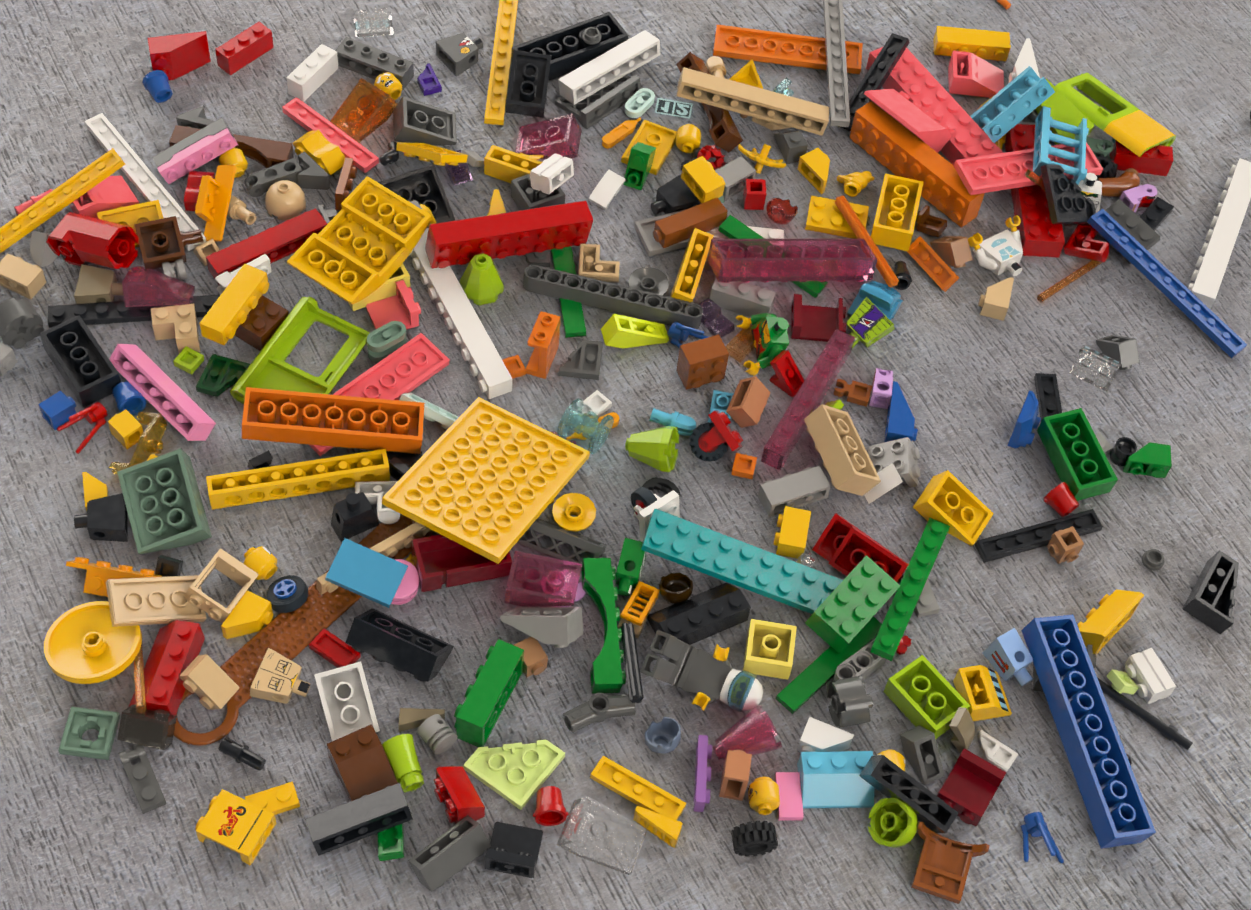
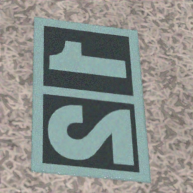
[655,98,693,119]

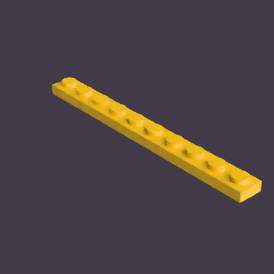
[484,0,518,125]

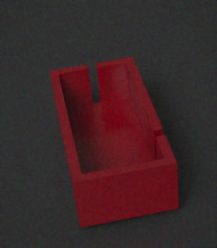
[411,534,512,592]

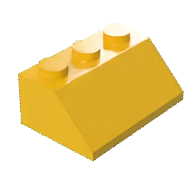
[1077,589,1144,655]

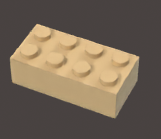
[804,404,881,496]

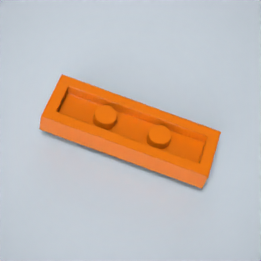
[907,236,959,292]

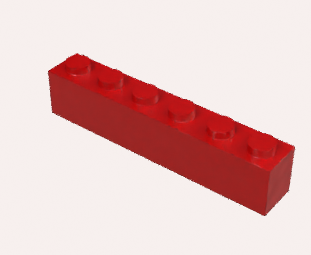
[206,208,327,286]

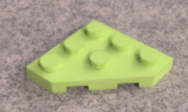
[463,740,565,810]

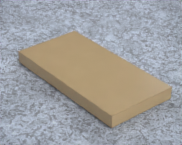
[106,575,207,627]

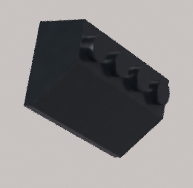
[647,582,751,646]
[345,608,454,682]

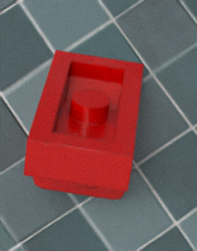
[769,350,807,397]

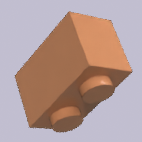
[726,376,771,428]
[719,750,752,801]

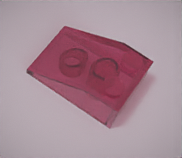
[515,114,582,159]
[122,266,195,307]
[504,551,582,607]

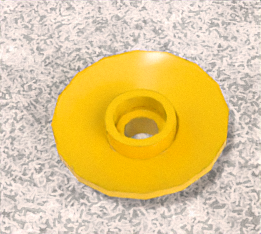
[552,493,596,532]

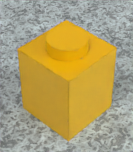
[108,409,145,449]

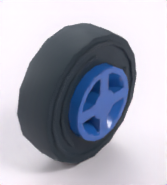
[266,575,308,613]

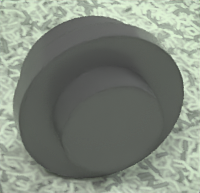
[582,27,601,45]
[1142,549,1164,571]

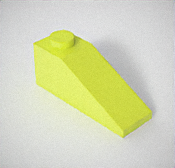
[601,314,669,349]

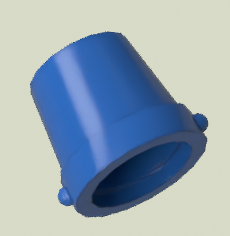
[142,70,173,103]
[112,382,146,417]

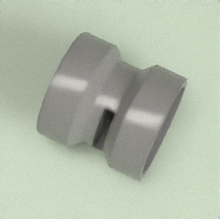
[162,259,187,283]

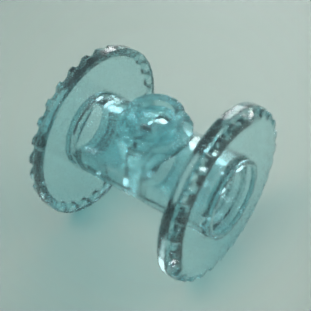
[557,398,614,454]

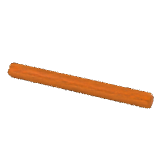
[835,195,899,288]

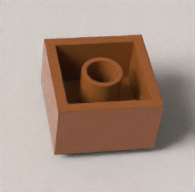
[676,334,729,390]

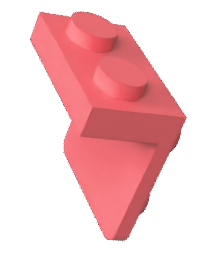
[366,280,421,330]

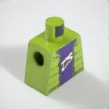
[843,297,895,348]

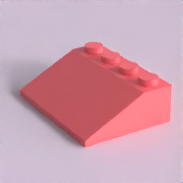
[864,89,953,153]

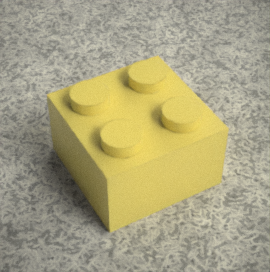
[743,619,797,680]

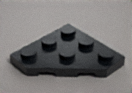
[1040,164,1096,224]

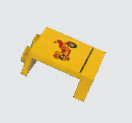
[195,789,276,866]

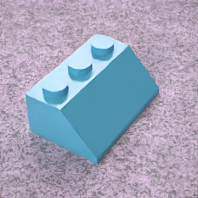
[797,751,875,808]

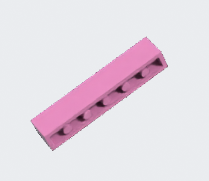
[109,344,216,441]

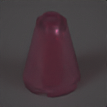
[712,705,782,761]

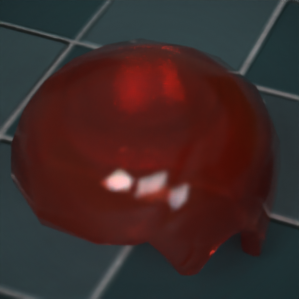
[766,197,798,224]

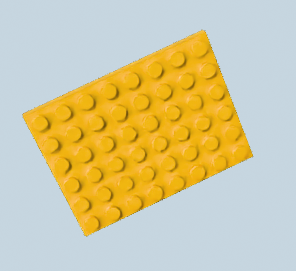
[382,397,590,564]

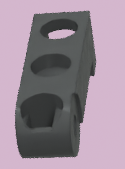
[244,157,302,197]

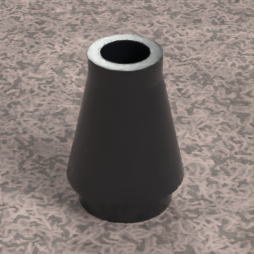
[894,261,912,290]

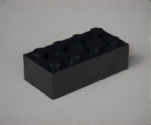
[39,315,121,408]

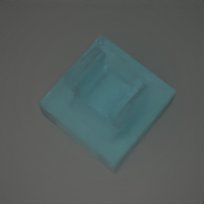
[773,77,794,96]

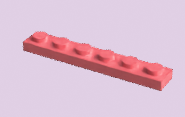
[282,97,379,173]

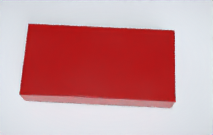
[309,628,361,668]

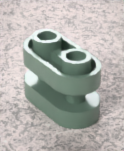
[367,321,407,363]

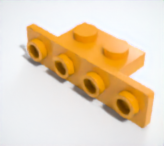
[195,165,236,242]
[66,557,161,597]

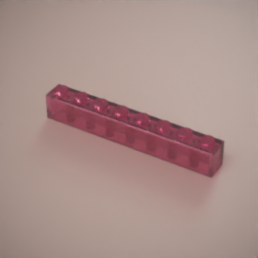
[761,329,855,470]

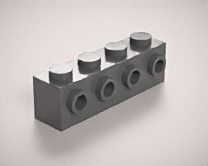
[335,37,414,90]

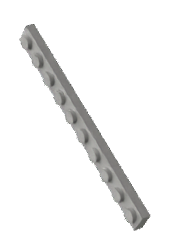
[823,0,850,127]

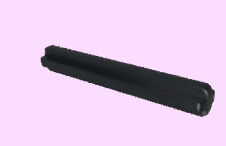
[620,622,644,703]

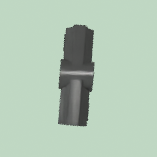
[563,693,636,733]

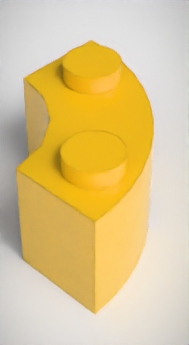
[292,130,345,175]

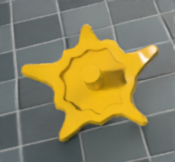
[738,144,786,174]

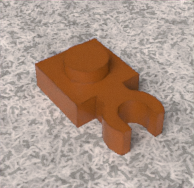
[833,379,873,407]

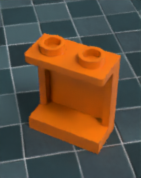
[526,311,561,379]

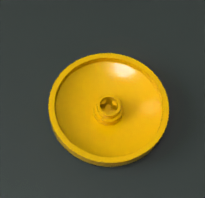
[44,601,142,684]

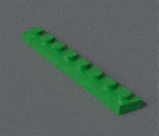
[870,518,950,661]

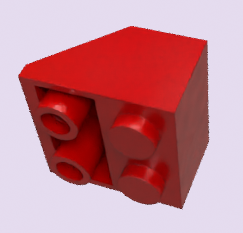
[434,766,485,825]

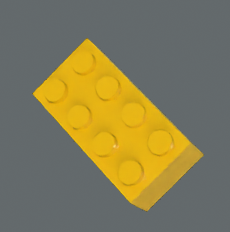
[871,173,923,251]

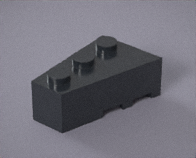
[1182,550,1239,634]

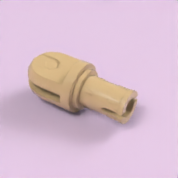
[706,56,726,78]
[227,195,257,225]

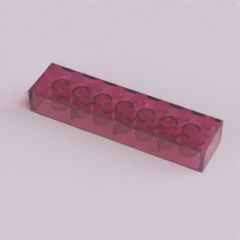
[707,239,877,283]

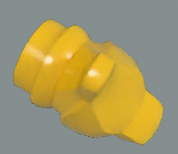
[837,171,875,197]

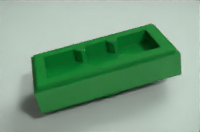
[378,823,404,861]

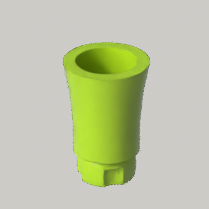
[382,734,424,792]

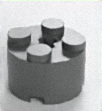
[0,297,44,349]
[826,676,873,728]

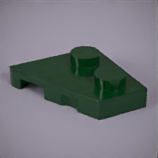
[196,354,250,397]

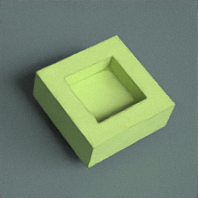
[1107,669,1139,695]

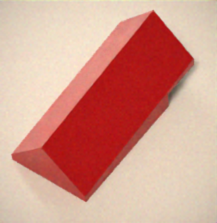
[812,513,909,583]

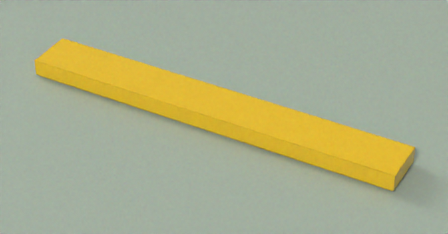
[0,148,126,253]

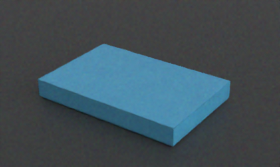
[325,538,408,608]

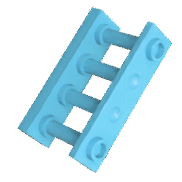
[970,66,1055,143]
[1033,106,1089,185]

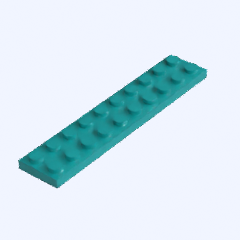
[641,508,843,614]

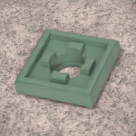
[58,707,120,760]

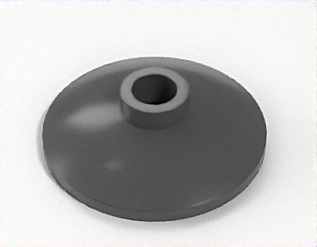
[628,267,669,296]

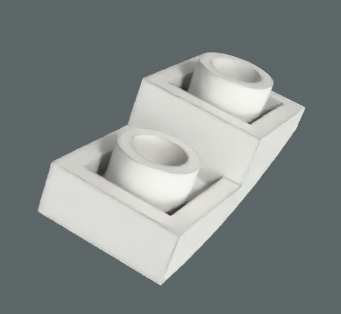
[589,170,626,210]

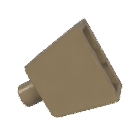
[74,265,127,304]

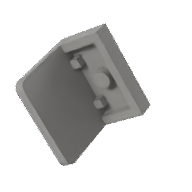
[868,437,920,488]

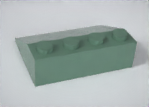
[117,448,212,554]

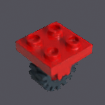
[689,410,743,462]

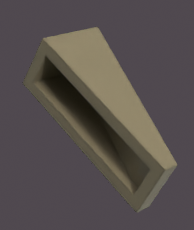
[398,708,445,732]

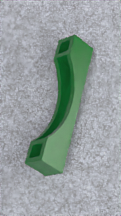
[581,558,626,694]

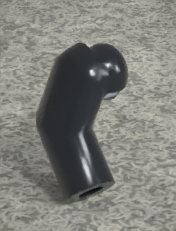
[379,142,399,166]

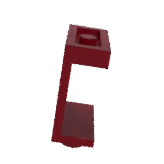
[791,294,846,343]
[937,748,1007,827]

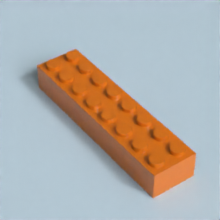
[849,101,985,228]
[242,387,424,454]

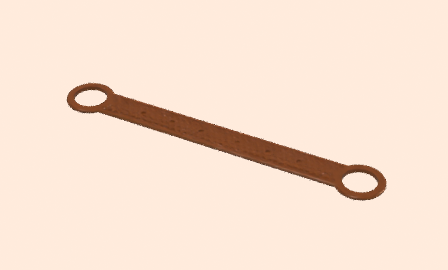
[166,514,424,745]

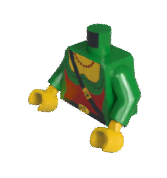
[736,313,789,376]

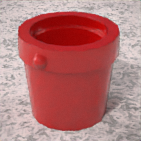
[1043,482,1079,517]
[533,786,569,826]

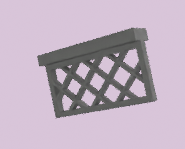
[555,75,641,129]

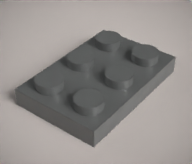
[1097,199,1160,264]

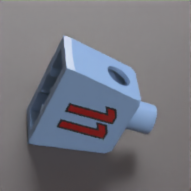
[983,628,1033,686]

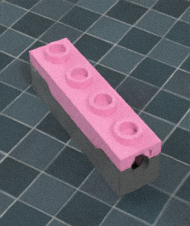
[153,118,238,184]

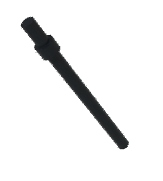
[1097,677,1193,750]

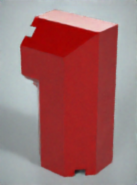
[46,212,139,269]

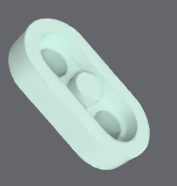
[624,88,655,118]

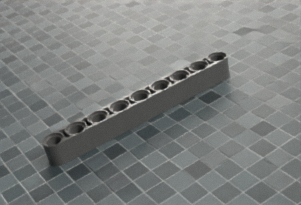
[523,265,703,329]

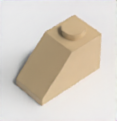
[978,277,1014,321]

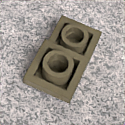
[949,707,975,754]

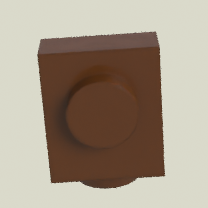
[916,205,947,237]

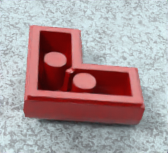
[1064,224,1109,262]

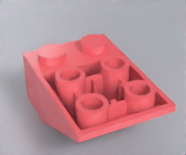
[948,51,1004,98]
[62,176,139,219]

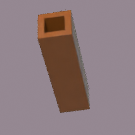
[653,197,728,248]

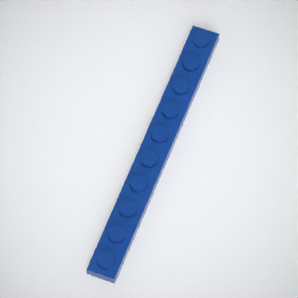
[1087,209,1247,358]

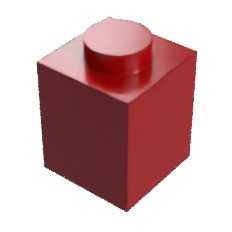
[743,179,767,210]

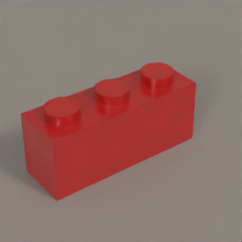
[215,21,274,76]
[1110,140,1174,176]

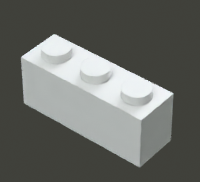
[287,44,338,102]

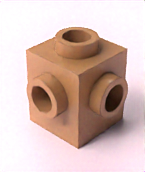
[1047,526,1084,564]

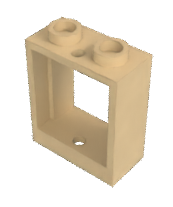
[184,548,259,623]

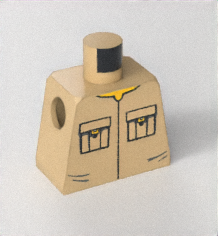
[250,648,311,704]

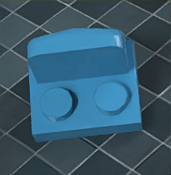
[847,281,903,321]

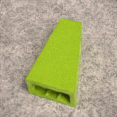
[1035,78,1095,145]

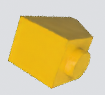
[797,148,830,194]
[221,590,273,639]

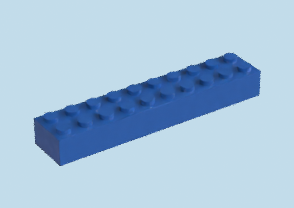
[1021,614,1156,849]

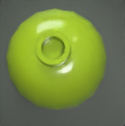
[868,798,918,848]

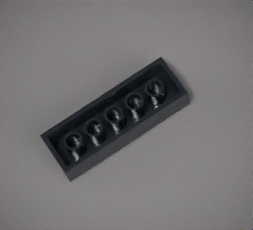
[511,12,629,80]

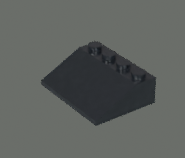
[378,164,455,228]

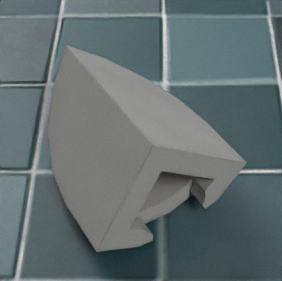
[30,231,58,267]

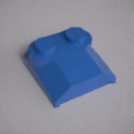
[1007,390,1041,449]

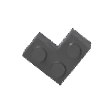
[511,174,565,211]

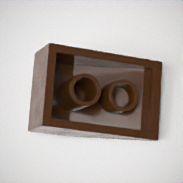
[327,724,398,802]

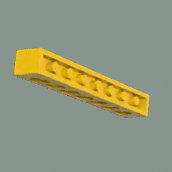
[206,449,390,510]

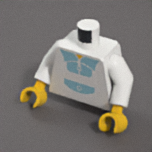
[968,215,1023,277]

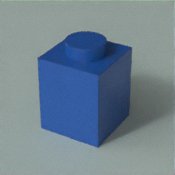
[38,390,77,430]

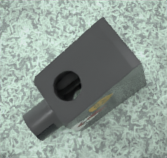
[436,33,483,77]

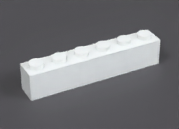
[558,30,660,105]

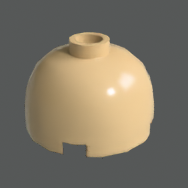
[265,180,306,221]

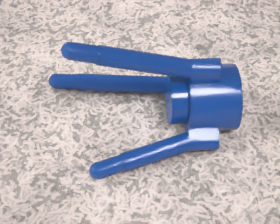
[668,322,708,348]
[1021,812,1064,863]

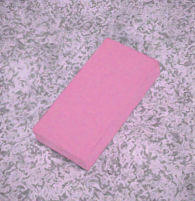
[775,772,804,821]

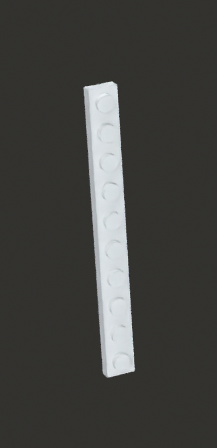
[85,113,206,251]

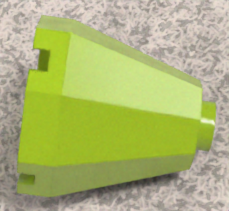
[459,254,504,305]
[625,426,679,472]

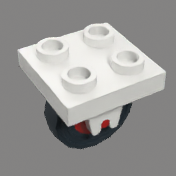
[630,487,680,542]

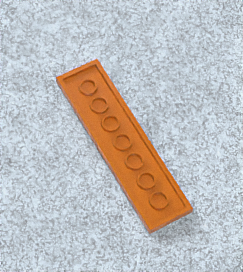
[713,25,863,74]

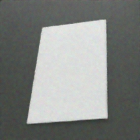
[864,463,903,504]

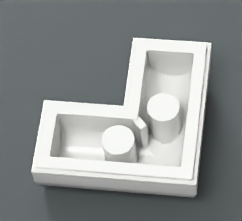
[355,481,400,524]

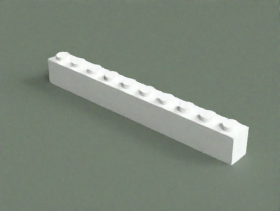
[1188,159,1251,309]
[409,228,512,399]

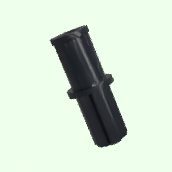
[218,737,266,771]

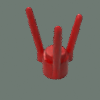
[57,402,108,454]

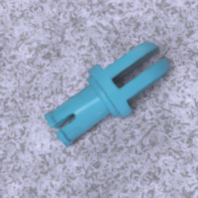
[649,408,696,436]

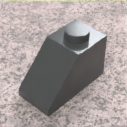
[774,131,808,164]
[1096,335,1140,370]
[899,725,945,785]

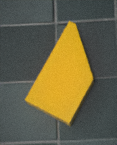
[82,472,108,511]

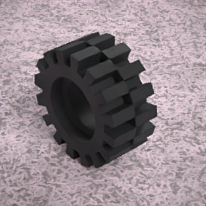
[731,821,778,857]

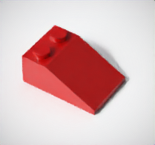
[147,31,211,81]

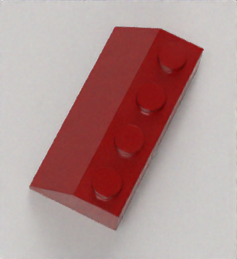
[127,620,205,720]

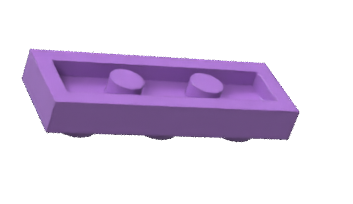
[694,735,712,812]

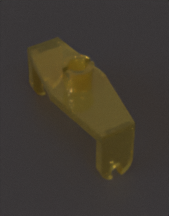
[109,412,167,475]

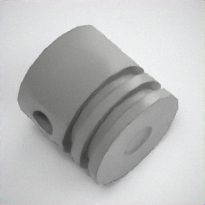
[417,714,457,755]

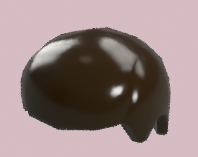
[658,572,693,604]

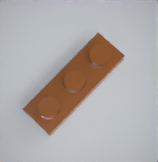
[335,157,357,210]

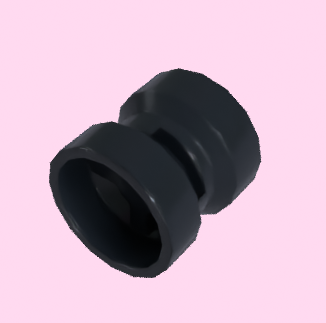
[1110,437,1137,466]

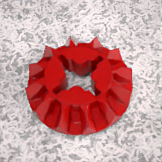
[697,145,726,170]

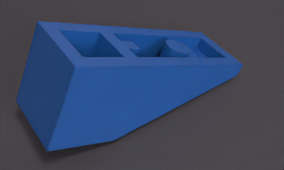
[884,381,918,442]

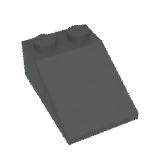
[393,96,457,145]

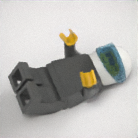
[640,630,763,713]

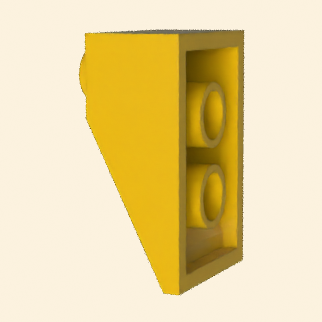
[913,470,994,546]

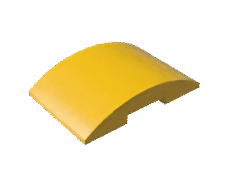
[287,176,432,305]

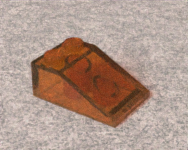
[330,78,397,143]

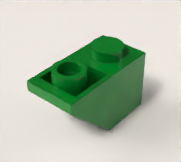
[623,142,656,190]
[1123,442,1172,478]

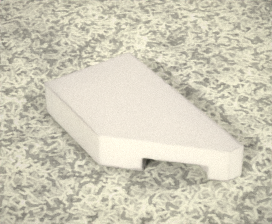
[569,390,612,419]
[978,730,1018,772]

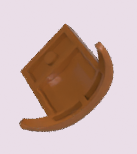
[911,822,990,904]

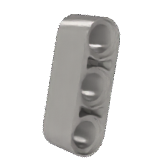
[833,639,887,681]

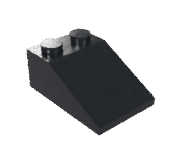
[506,50,552,118]

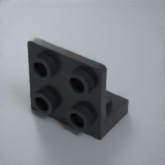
[485,822,543,878]

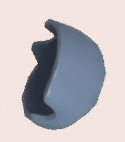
[645,717,681,754]

